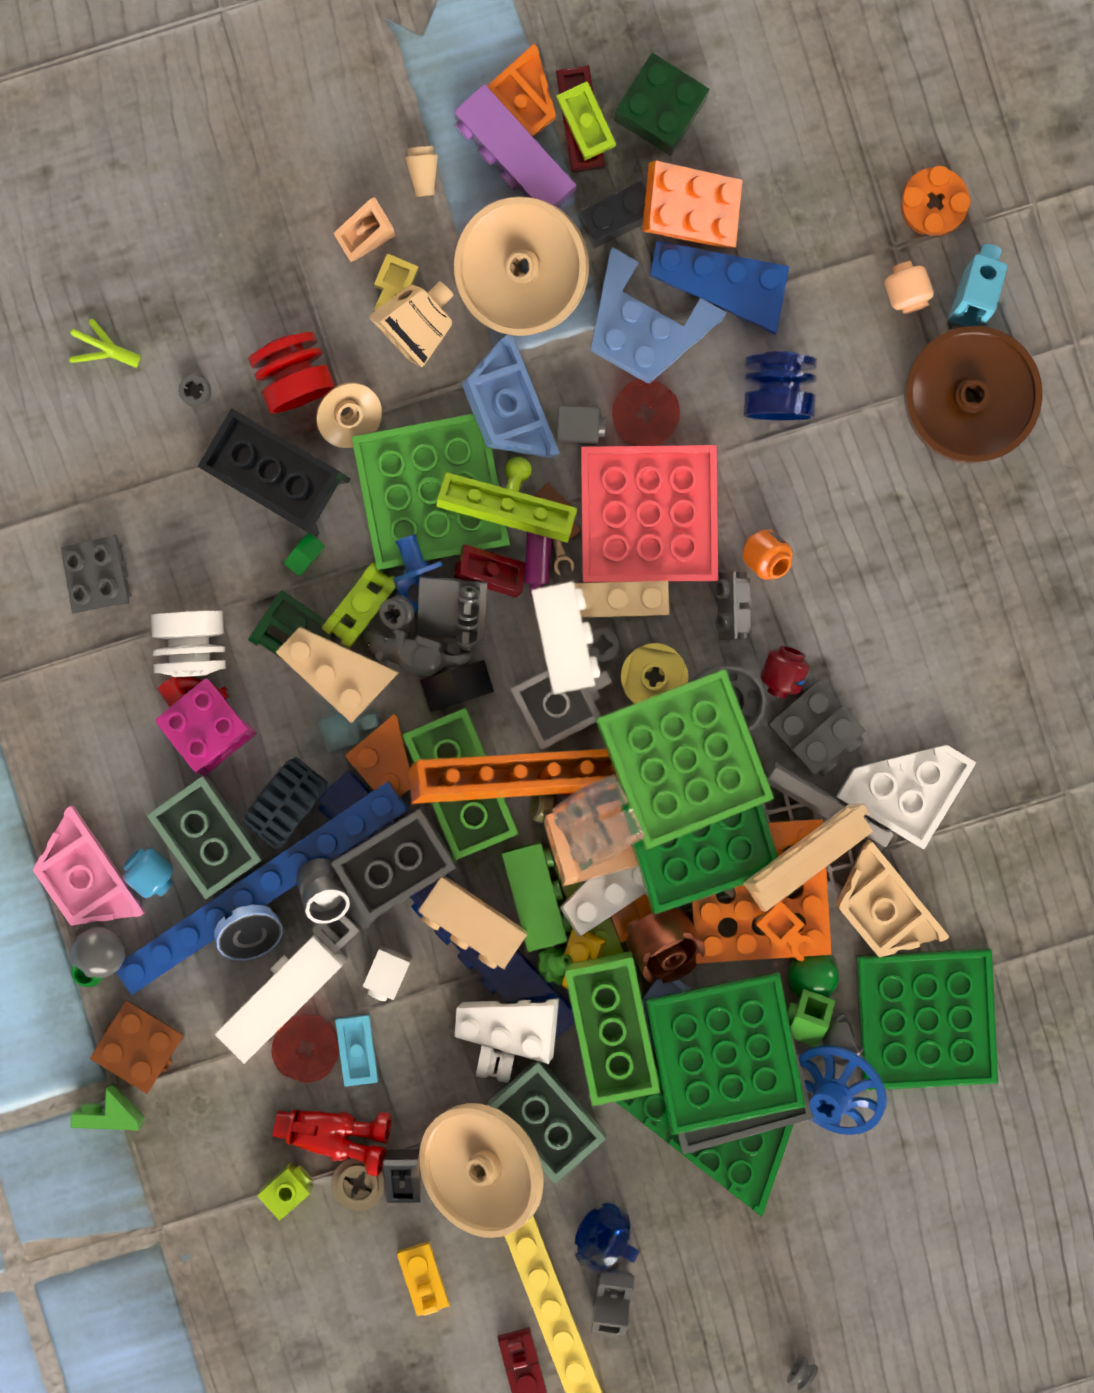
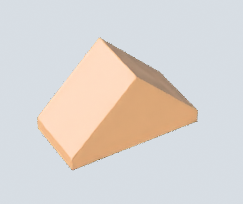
[333,197,396,262]

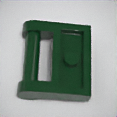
[248,590,334,675]

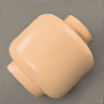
[884,261,934,314]

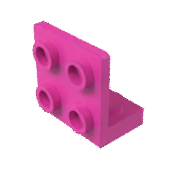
[155,679,257,776]

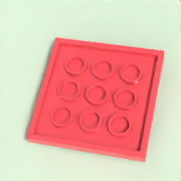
[581,445,718,583]

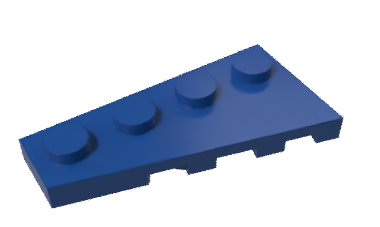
[650,241,789,335]

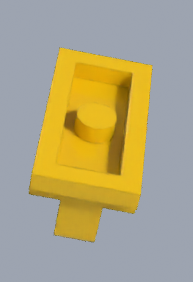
[397,1241,450,1316]

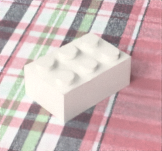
[532,582,600,694]

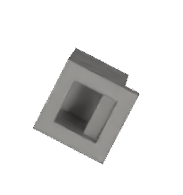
[311,913,361,954]

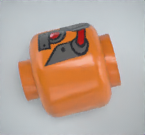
[742,530,793,580]

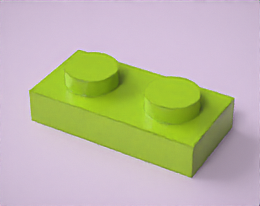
[556,81,616,161]

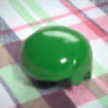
[787,955,839,998]

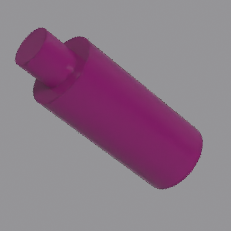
[525,532,551,597]

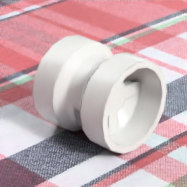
[475,1045,515,1083]

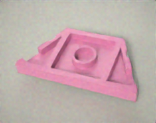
[33,805,146,926]

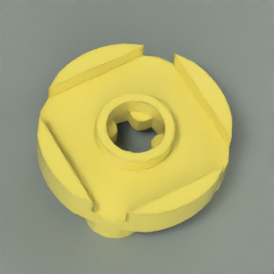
[620,643,688,704]

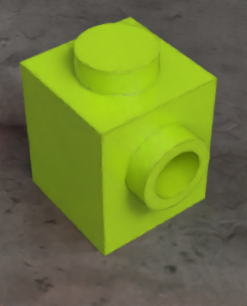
[257,1162,313,1221]

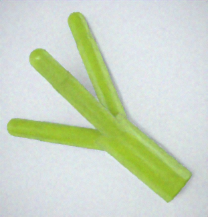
[69,319,142,368]

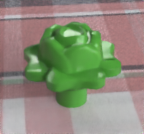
[538,946,572,985]

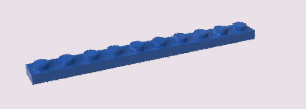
[116,781,408,995]

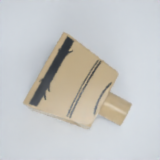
[369,281,454,367]

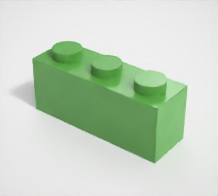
[502,841,572,952]

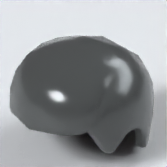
[70,927,126,978]
[823,1014,866,1066]

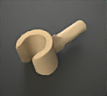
[552,539,574,575]

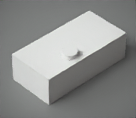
[215,934,348,1064]

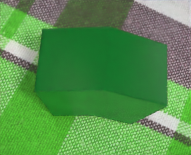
[284,533,325,577]

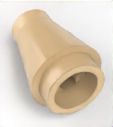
[405,146,438,197]

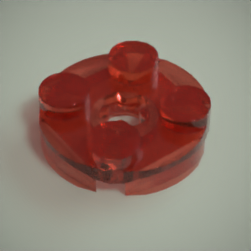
[612,379,680,446]
[271,1014,339,1083]

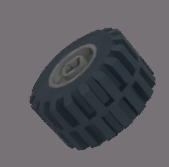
[243,757,328,849]

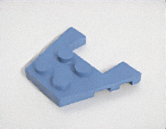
[590,247,727,384]

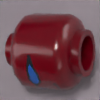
[760,646,810,698]

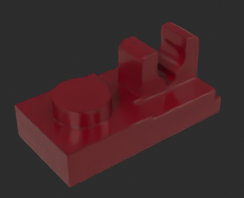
[454,544,525,598]
[497,1327,547,1393]

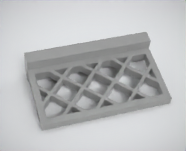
[762,761,893,895]

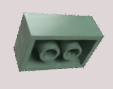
[146,774,266,899]
[487,1060,606,1184]

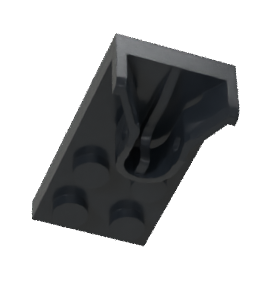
[197,408,351,537]

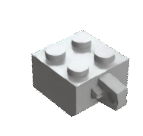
[510,670,612,750]

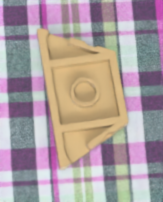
[835,838,949,957]

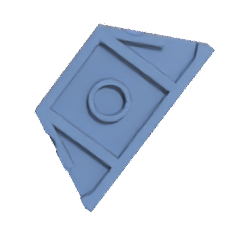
[461,334,560,458]

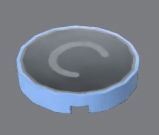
[214,905,283,961]

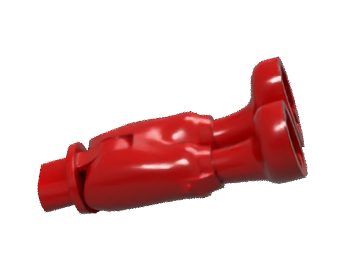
[272,1109,392,1176]

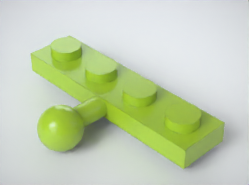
[436,456,578,543]

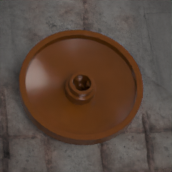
[904,326,1042,463]

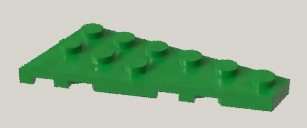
[616,1070,794,1217]

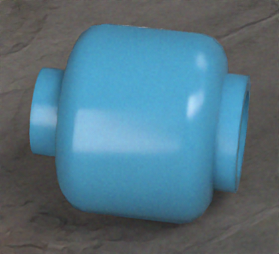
[122,848,174,898]

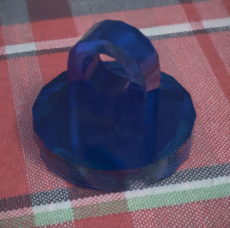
[574,1203,640,1272]

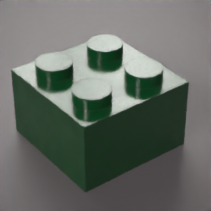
[614,53,710,156]

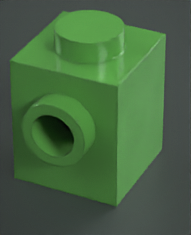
[787,989,835,1047]

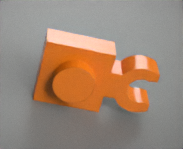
[755,901,817,961]

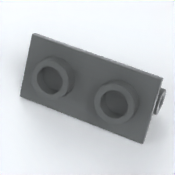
[715,571,752,640]

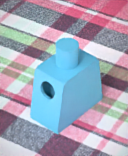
[947,244,1007,327]

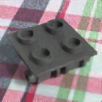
[61,535,132,614]
[417,576,488,651]

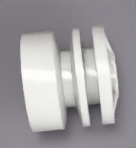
[150,611,226,677]

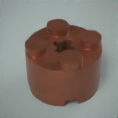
[626,907,705,983]

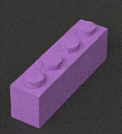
[454,84,576,208]

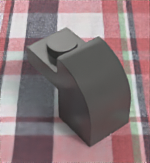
[591,1269,634,1337]

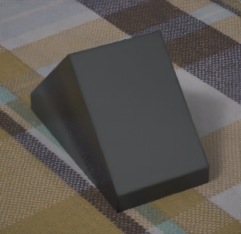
[420,660,494,712]
[383,1149,421,1203]

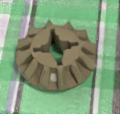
[331,1158,385,1211]

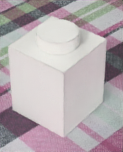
[363,945,412,1001]

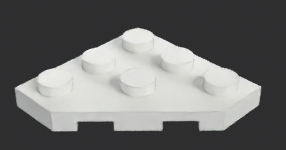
[836,745,976,849]

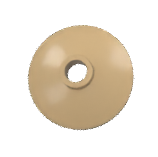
[316,382,382,448]

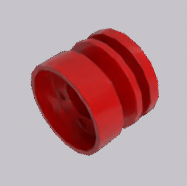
[248,332,336,414]

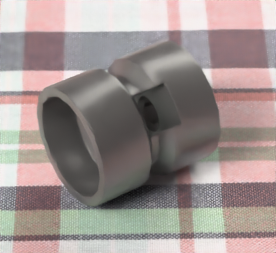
[296,858,350,923]

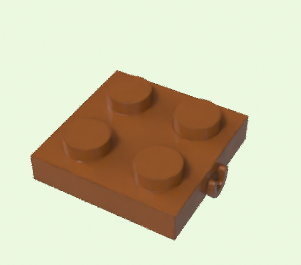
[89,1000,185,1094]

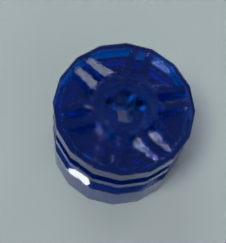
[743,351,817,421]

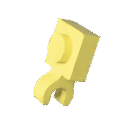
[374,253,419,311]

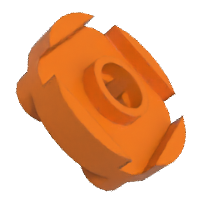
[901,166,971,237]

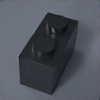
[579,181,646,249]

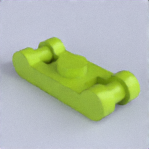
[321,561,396,649]

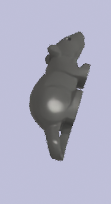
[361,628,471,677]

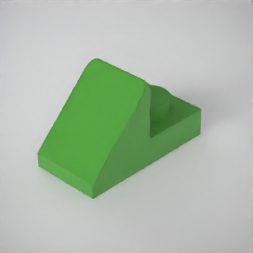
[70,1083,145,1131]

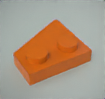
[487,44,556,138]

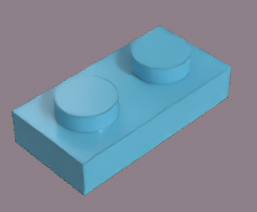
[335,1013,379,1087]

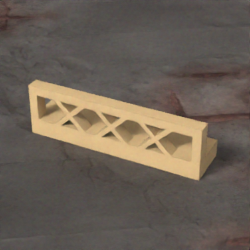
[743,803,873,912]

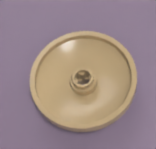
[454,197,589,336]
[419,1103,544,1238]

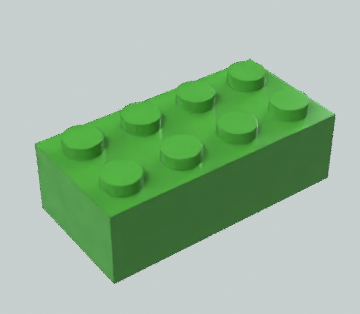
[402,707,519,861]
[565,951,660,1106]

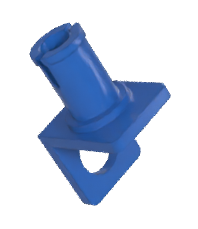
[393,534,443,612]

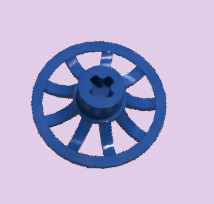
[798,1045,887,1135]

